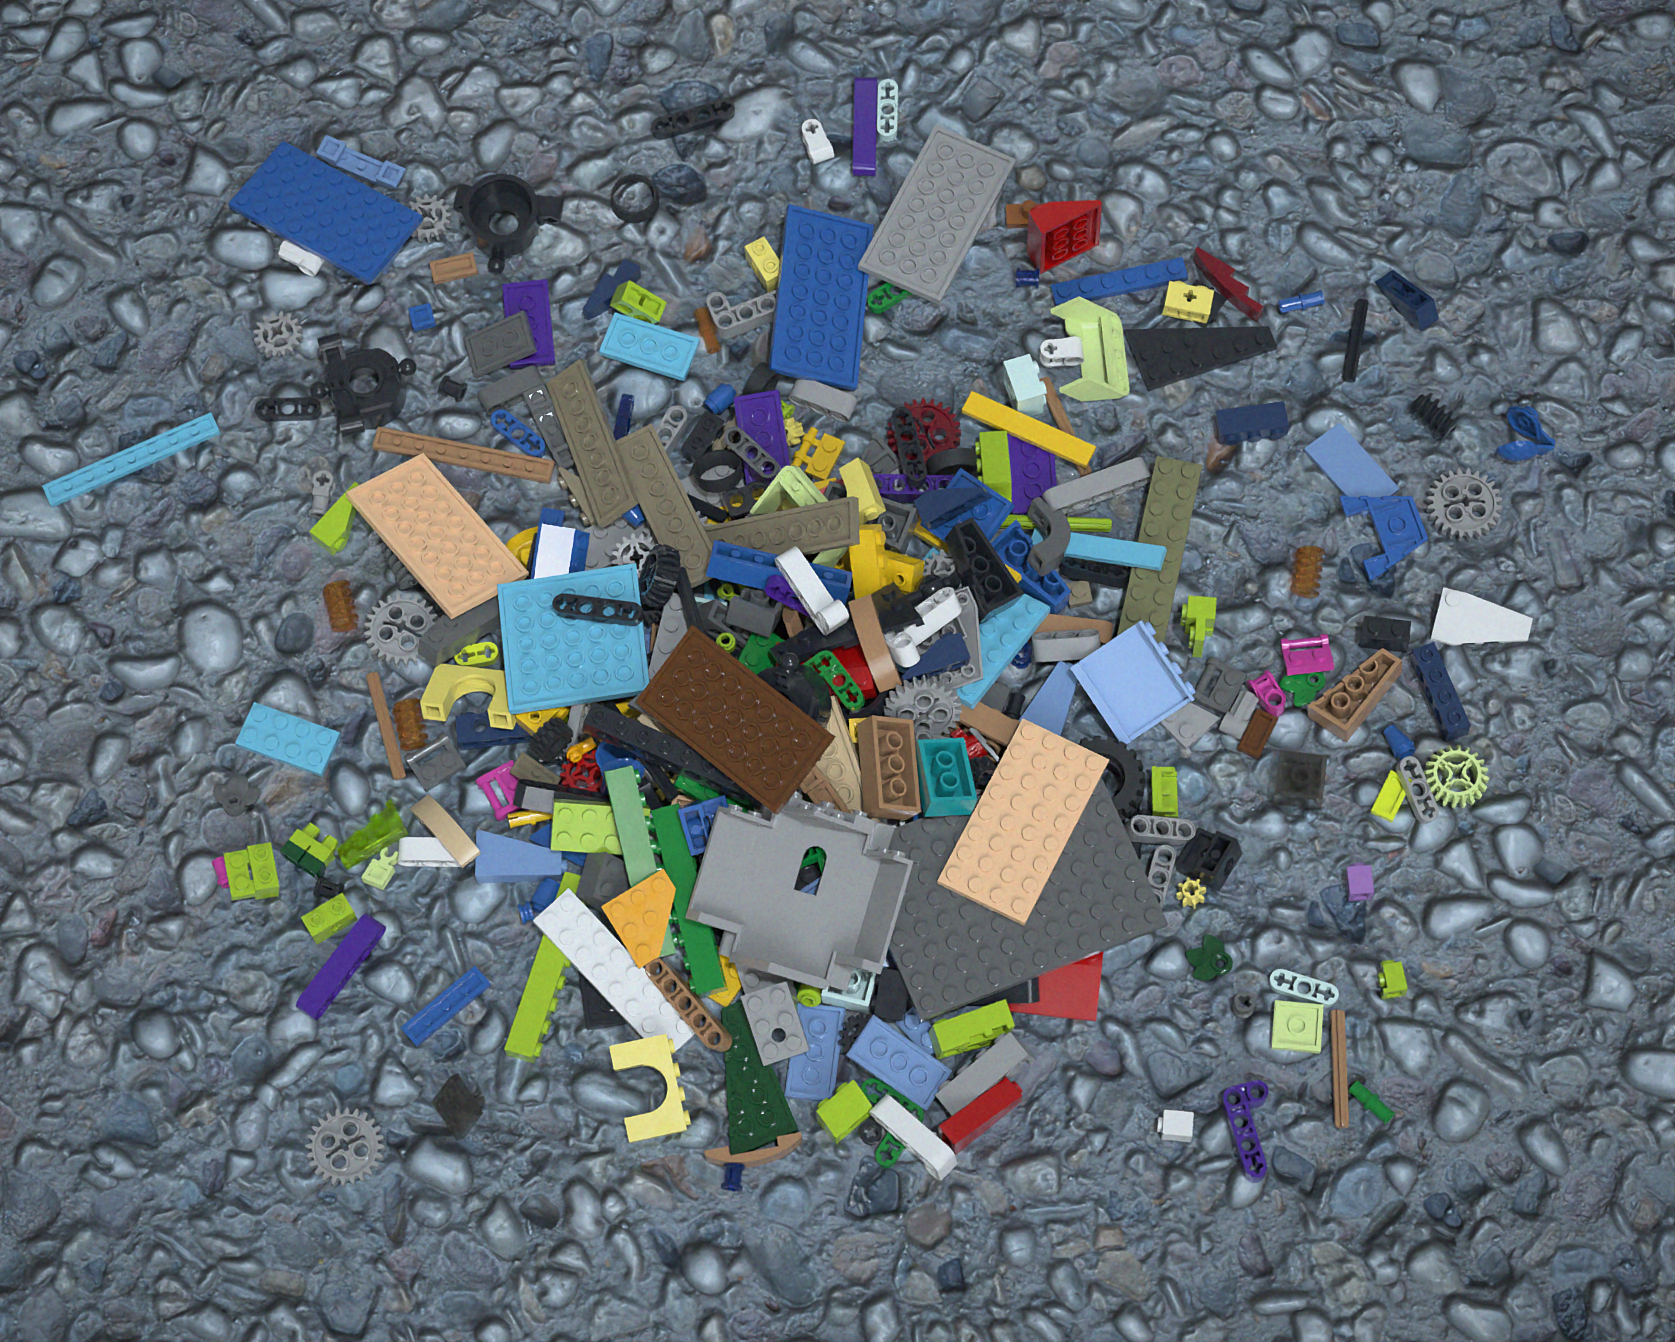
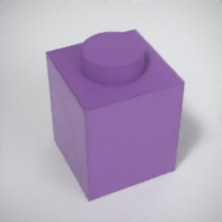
[1345,863,1374,901]

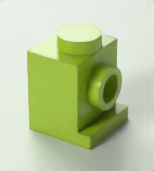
[1377,960,1408,1000]

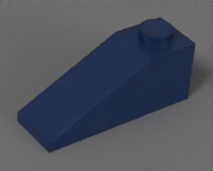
[1375,270,1439,331]
[914,487,992,530]
[901,632,971,687]

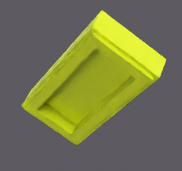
[1370,770,1412,823]

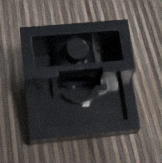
[1175,827,1243,891]

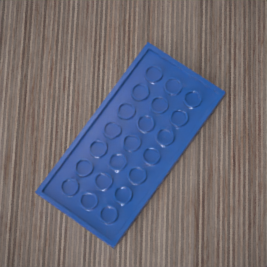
[228,141,423,285]
[769,204,874,391]

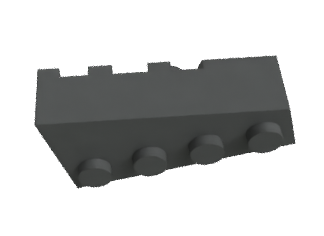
[418,595,501,667]

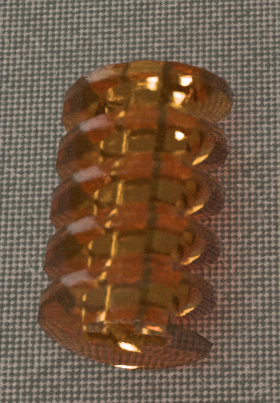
[1290,546,1325,599]
[322,580,359,633]
[392,698,429,751]

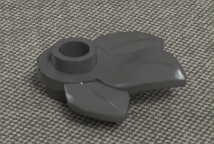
[213,774,260,816]

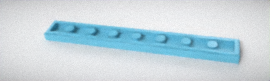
[42,412,221,507]

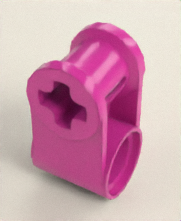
[1246,670,1286,717]

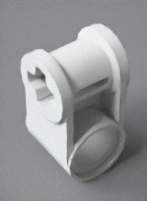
[802,119,834,165]
[1040,336,1084,368]

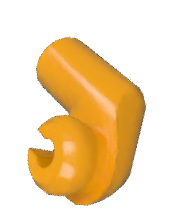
[566,737,597,762]

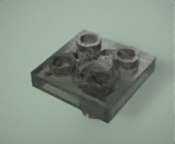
[432,1073,485,1141]

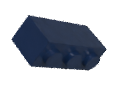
[1215,401,1289,446]

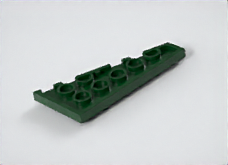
[722,1000,799,1155]

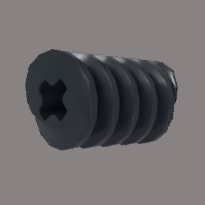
[1409,393,1460,441]

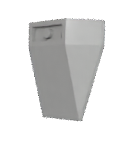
[916,586,983,690]

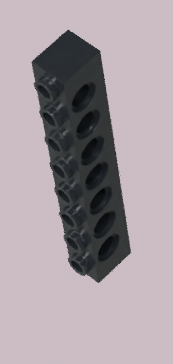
[582,702,761,810]

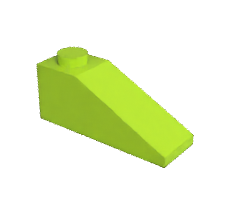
[309,482,359,556]

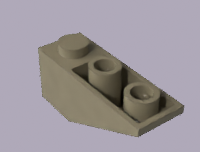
[557,467,597,527]

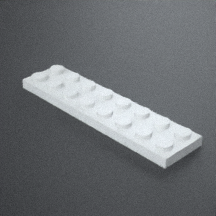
[533,888,696,1056]

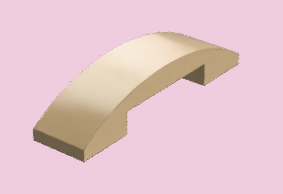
[410,795,481,868]

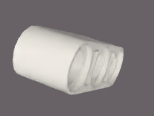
[398,837,461,867]

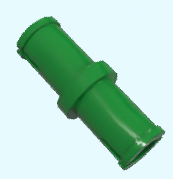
[1348,1080,1395,1124]

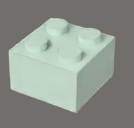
[1003,354,1047,417]
[821,968,876,1014]

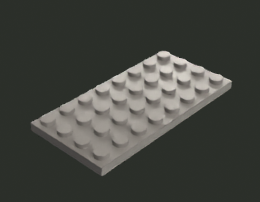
[858,125,1016,305]

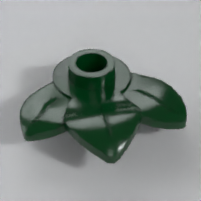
[1186,934,1233,981]

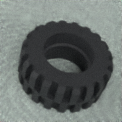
[1079,735,1146,824]

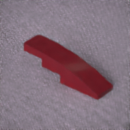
[1193,247,1264,322]

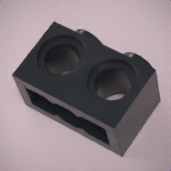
[682,410,726,463]
[722,480,768,521]

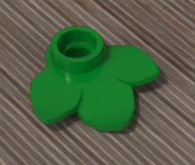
[1279,672,1326,707]

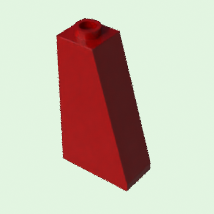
[939,1077,1023,1156]

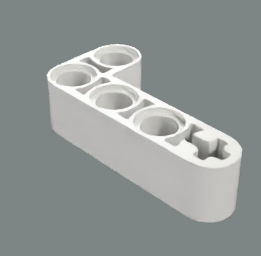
[774,546,849,635]
[884,587,962,667]
[869,1094,958,1181]

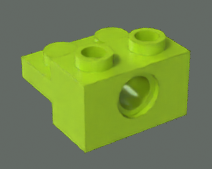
[1180,595,1217,658]
[223,842,279,901]

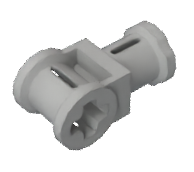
[308,470,336,520]

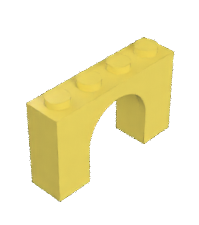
[781,458,886,556]
[420,664,517,729]
[609,1034,691,1143]

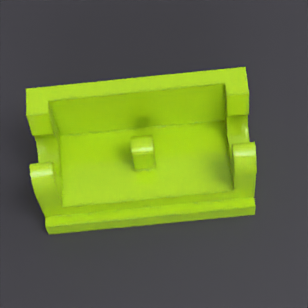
[1151,766,1178,819]

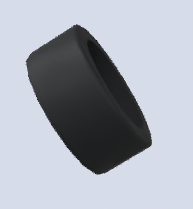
[742,362,780,396]

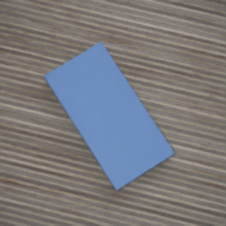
[1304,422,1400,518]
[785,1002,845,1102]
[845,1015,952,1111]

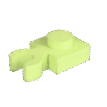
[361,847,398,890]

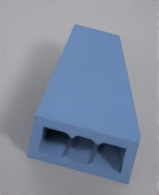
[1019,661,1079,737]
[475,830,568,883]

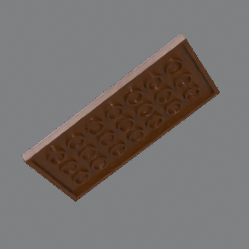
[635,625,836,815]

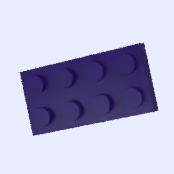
[502,279,556,369]
[733,390,791,485]
[1007,425,1057,515]

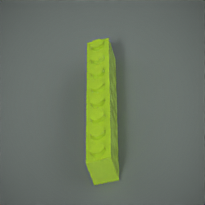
[504,871,588,1063]

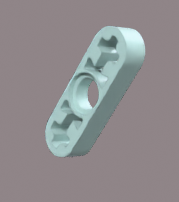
[877,79,898,141]
[1269,969,1339,1008]

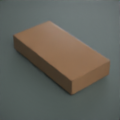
[429,252,478,285]

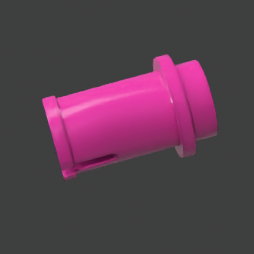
[211,856,229,888]

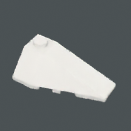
[1430,587,1533,646]

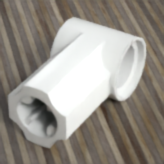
[278,240,325,277]

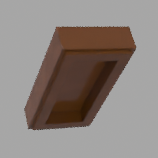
[1237,708,1279,760]

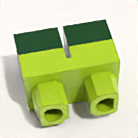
[280,822,339,880]

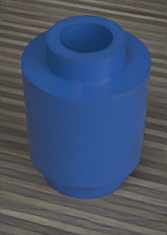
[702,383,737,415]
[530,878,560,914]

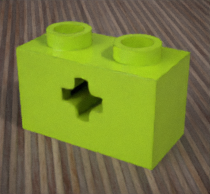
[301,893,358,945]

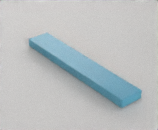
[1031,527,1167,571]

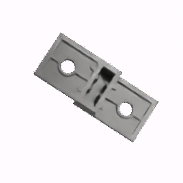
[735,964,811,1066]

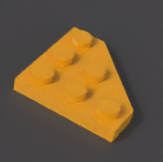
[601,868,676,968]

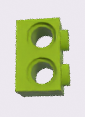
[610,280,667,324]

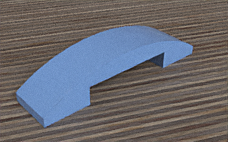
[316,135,406,189]

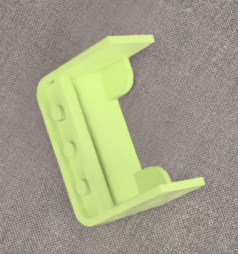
[1050,296,1130,401]
[750,465,849,568]

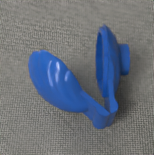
[1495,406,1555,461]
[595,741,645,795]

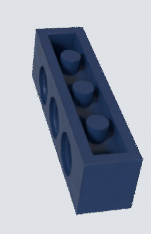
[1409,642,1471,742]
[455,710,533,751]

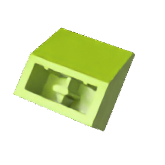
[816,1080,873,1145]

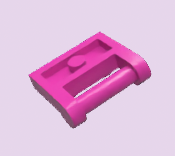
[1280,633,1334,676]
[475,760,522,822]

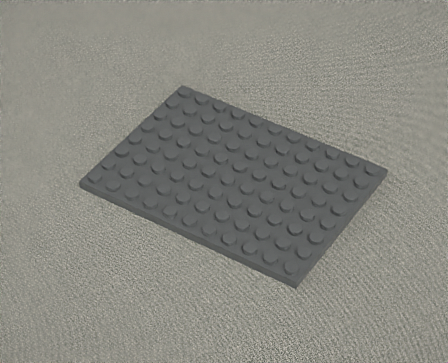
[888,777,1168,1022]

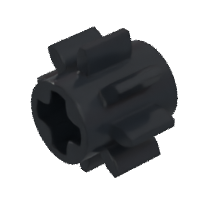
[969,755,996,786]

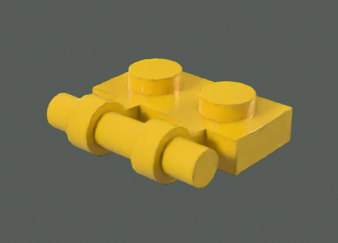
[791,427,845,481]

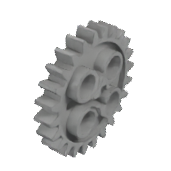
[1426,468,1503,541]
[364,593,438,668]
[884,675,962,736]
[305,1108,386,1188]

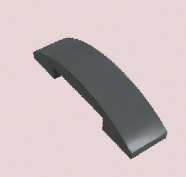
[523,384,575,469]

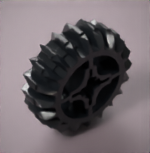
[639,544,681,608]

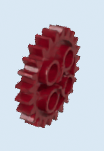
[887,398,961,469]

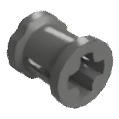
[1232,991,1255,1019]

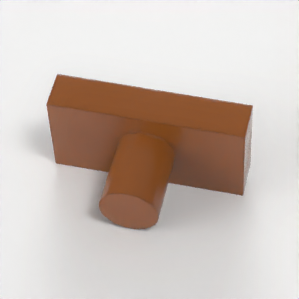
[1006,200,1045,228]

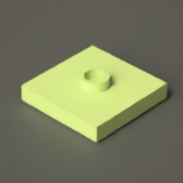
[1271,1000,1324,1054]

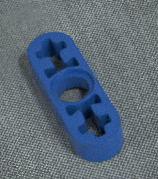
[490,409,546,458]

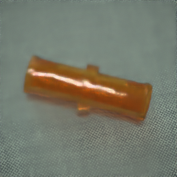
[693,307,721,354]

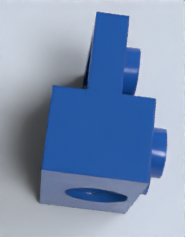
[678,794,728,856]

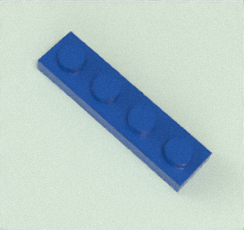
[400,966,491,1047]

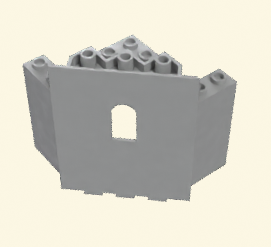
[685,793,913,991]

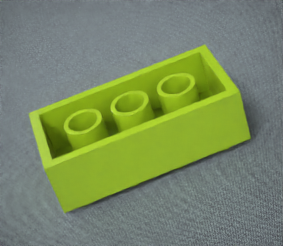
[550,799,650,855]

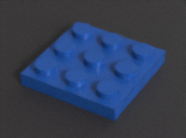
[920,468,1015,543]

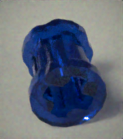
[1016,268,1039,288]
[1011,643,1032,669]
[721,1162,745,1192]

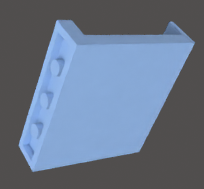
[1071,620,1196,744]

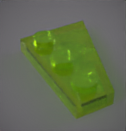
[336,798,409,870]

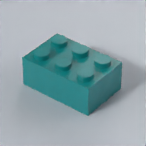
[915,738,977,817]

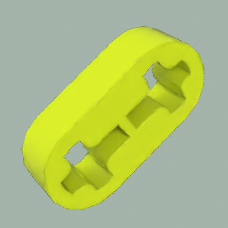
[454,642,499,668]

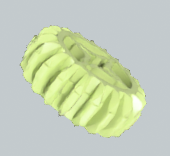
[1424,745,1489,809]

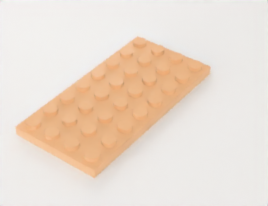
[346,453,529,619]
[937,719,1109,926]

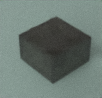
[1273,750,1327,810]

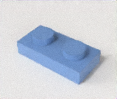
[895,1007,935,1056]

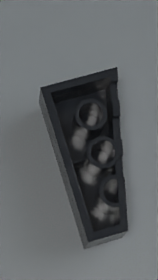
[945,517,1024,624]

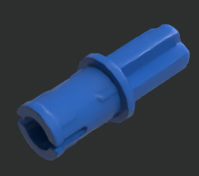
[1278,290,1324,313]

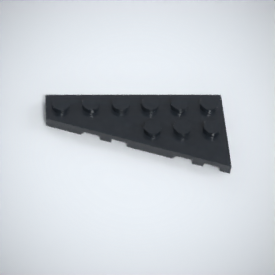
[1124,326,1277,392]
[770,582,925,666]

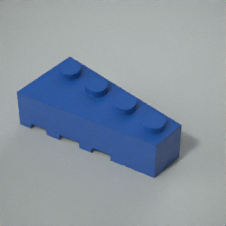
[991,519,1071,615]

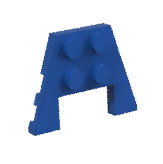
[1338,496,1428,582]

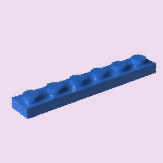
[1050,257,1188,307]

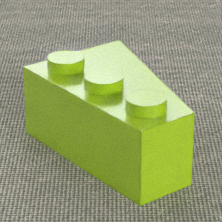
[975,431,1012,513]
[928,999,1015,1060]

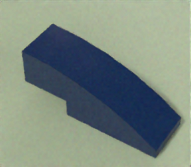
[583,259,641,320]

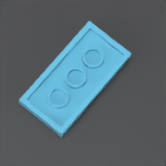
[599,313,700,382]
[235,702,341,777]

